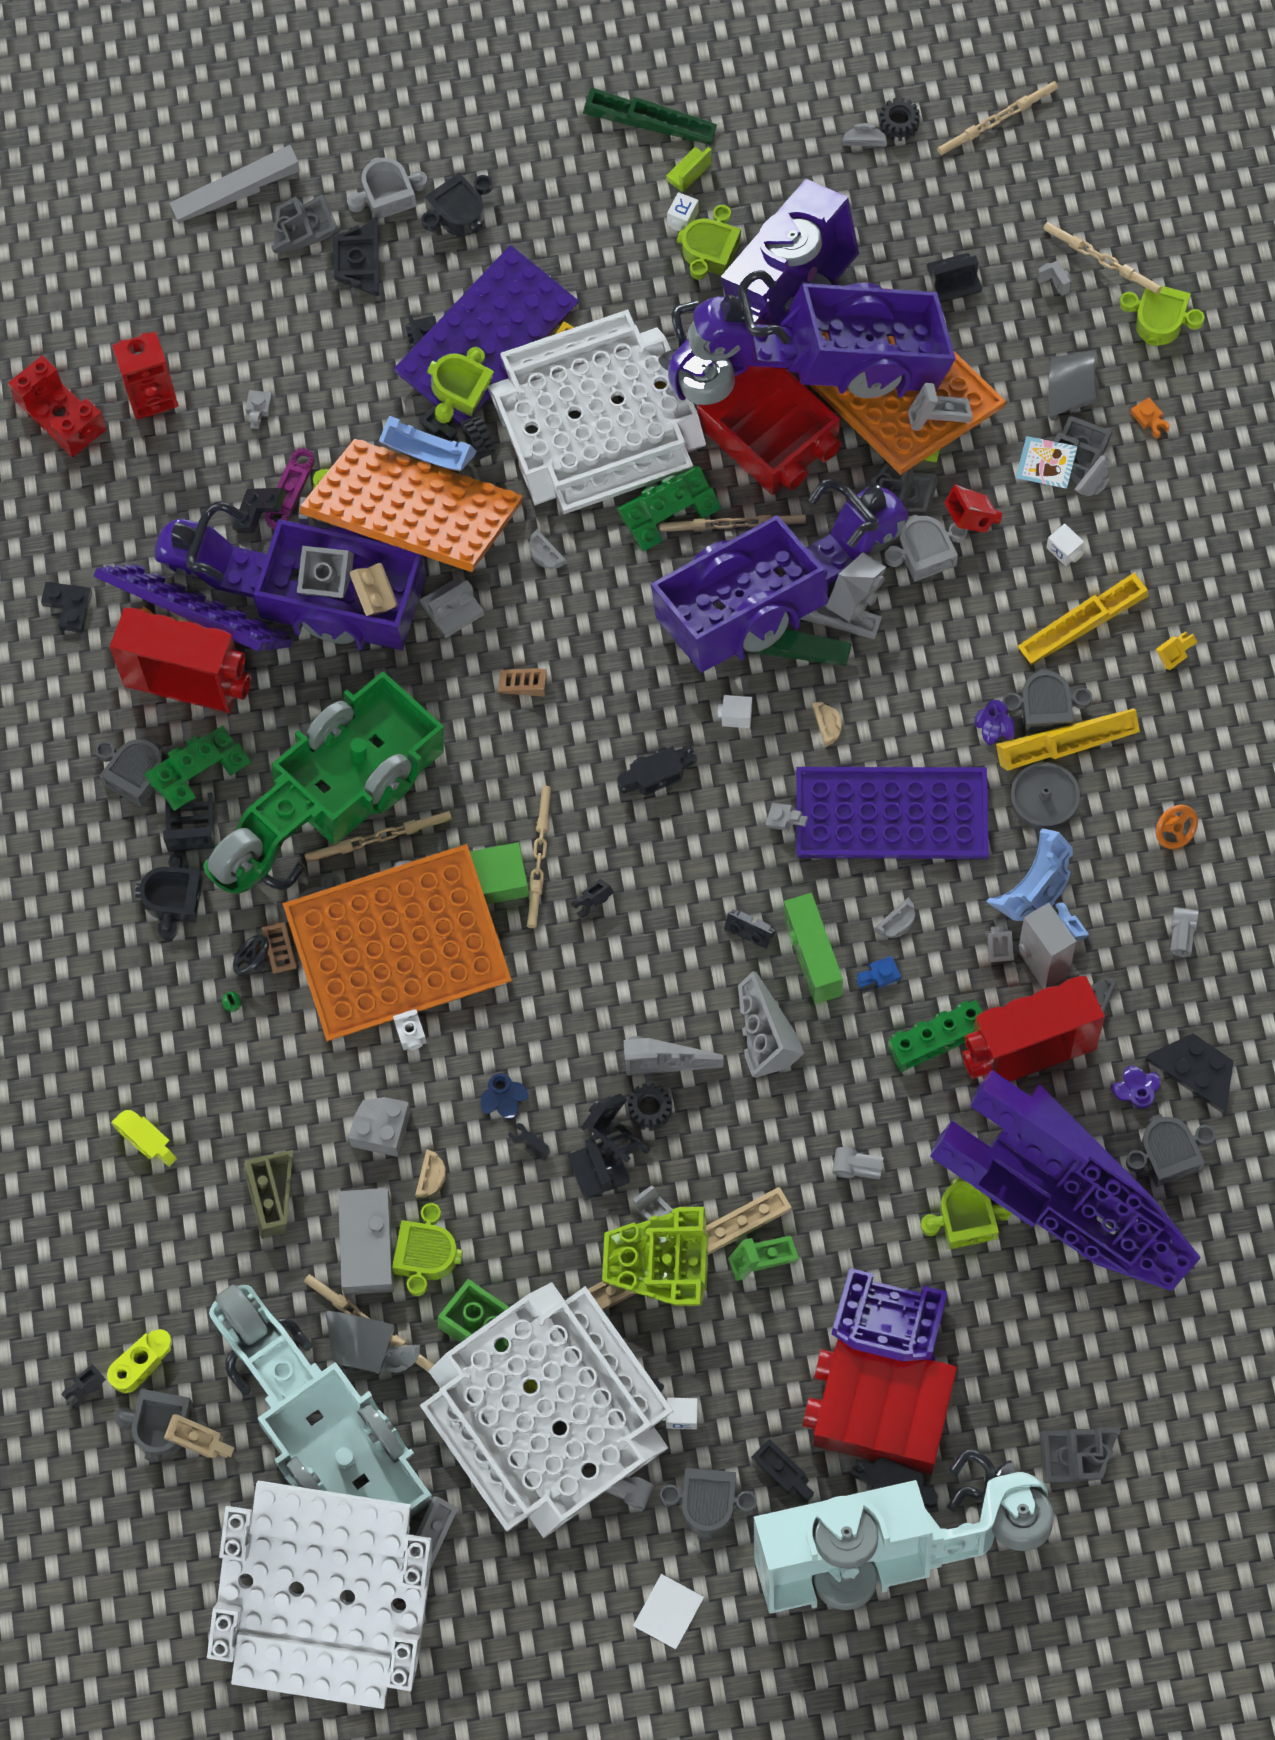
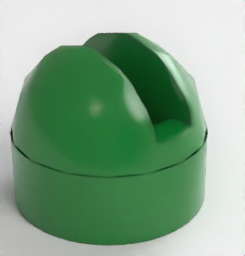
[222,991,242,1012]

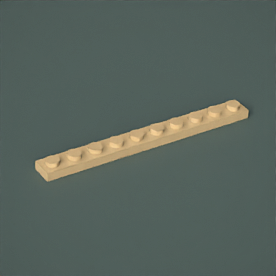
[588,1187,792,1311]

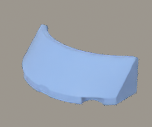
[379,416,476,471]
[986,829,1073,921]

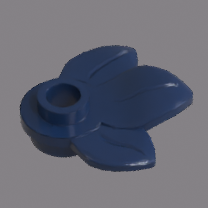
[481,1073,529,1120]

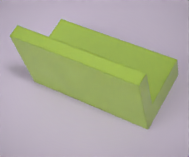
[666,147,712,192]

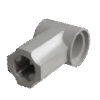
[1170,907,1198,957]
[832,1147,884,1180]
[605,1477,654,1510]

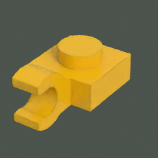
[1156,632,1197,670]

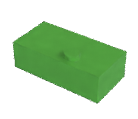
[470,842,529,904]
[784,893,843,1004]
[438,1279,510,1352]

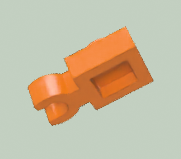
[1130,397,1170,439]

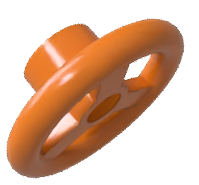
[1156,805,1198,849]

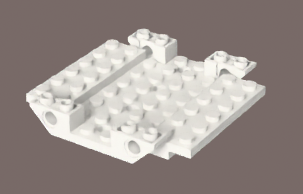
[487,310,706,514]
[420,1282,674,1538]
[207,1481,432,1709]

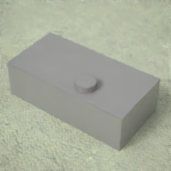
[1018,902,1077,989]
[338,1188,394,1296]

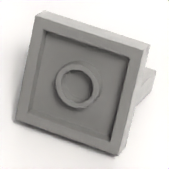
[420,577,484,638]

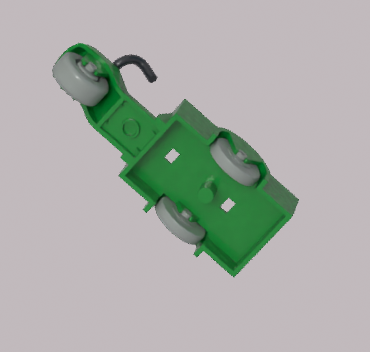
[203,671,444,894]

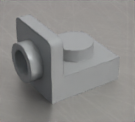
[985,926,1014,962]

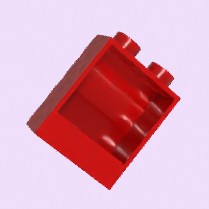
[697,365,842,495]
[109,608,251,714]
[962,976,1105,1082]
[802,1339,957,1475]

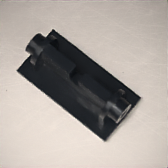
[724,909,776,949]

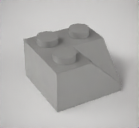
[297,546,354,598]
[827,552,886,622]
[348,1097,411,1157]

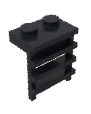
[163,792,215,852]
[581,1094,650,1163]

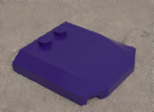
[832,1268,947,1361]

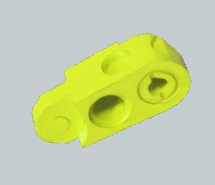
[111,1110,177,1167]
[107,1329,172,1393]

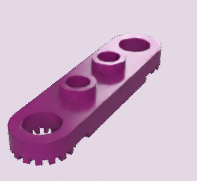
[265,448,315,530]

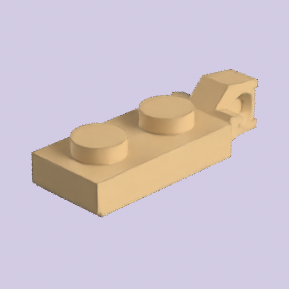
[164,1414,234,1459]

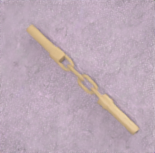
[937,81,1058,156]
[1043,222,1162,294]
[659,515,806,532]
[527,786,551,928]
[304,811,452,863]
[304,1274,434,1373]

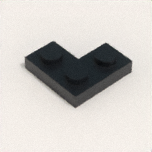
[232,488,287,533]
[41,582,92,633]

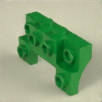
[617,466,722,552]
[144,725,251,811]

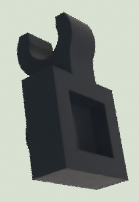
[419,405,459,442]
[571,879,614,918]
[508,1123,550,1161]
[61,1364,106,1409]

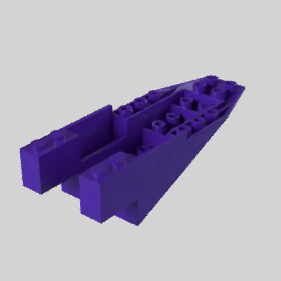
[930,1070,1201,1291]

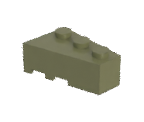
[244,1150,293,1239]

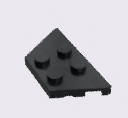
[333,217,380,296]
[1145,1033,1233,1114]

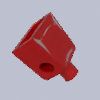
[944,484,1002,532]

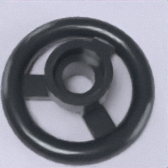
[233,934,269,976]

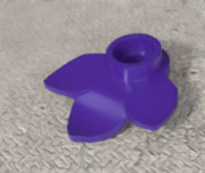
[974,700,1015,746]
[1111,1066,1160,1109]

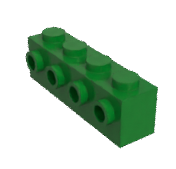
[888,1000,982,1073]

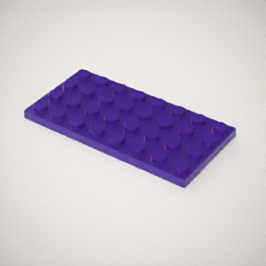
[394,244,579,427]
[93,564,293,651]
[796,767,989,859]

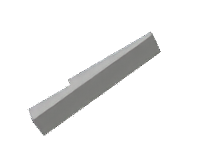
[170,145,300,223]
[800,598,882,639]

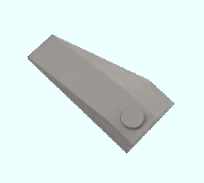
[738,971,804,1078]
[623,1036,724,1076]

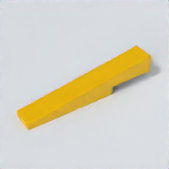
[1018,572,1148,665]
[996,708,1140,771]

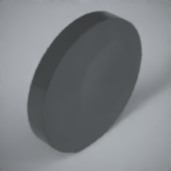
[1010,762,1080,829]

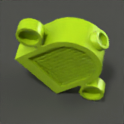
[677,205,741,280]
[1120,285,1205,346]
[427,347,494,423]
[920,1178,1013,1250]
[392,1203,463,1296]

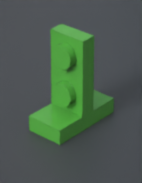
[728,1236,799,1281]

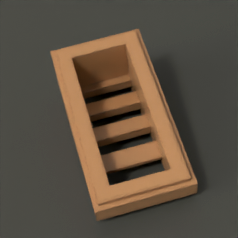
[498,668,547,697]
[262,922,297,974]

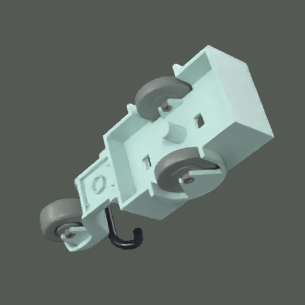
[209,1285,432,1518]
[754,1449,1054,1614]

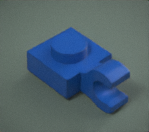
[856,956,901,988]

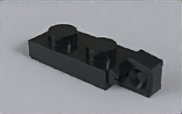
[751,1439,814,1503]

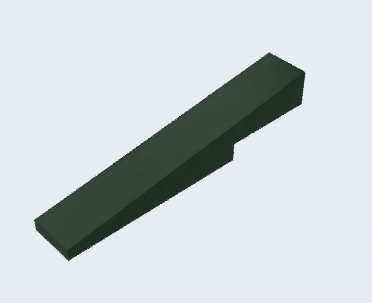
[583,87,717,145]
[756,629,852,666]

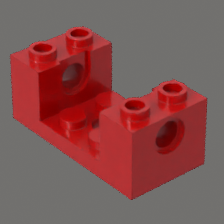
[112,331,179,420]
[8,355,107,458]

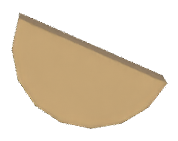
[812,702,842,747]
[415,1149,446,1198]

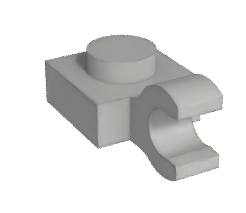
[245,390,272,429]
[765,803,808,831]

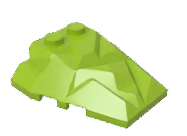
[602,1207,709,1306]

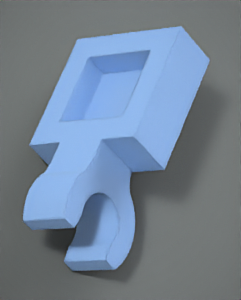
[1055,903,1089,941]

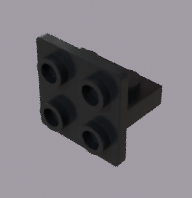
[927,253,982,303]
[568,1138,630,1199]

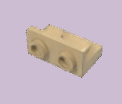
[349,563,398,616]

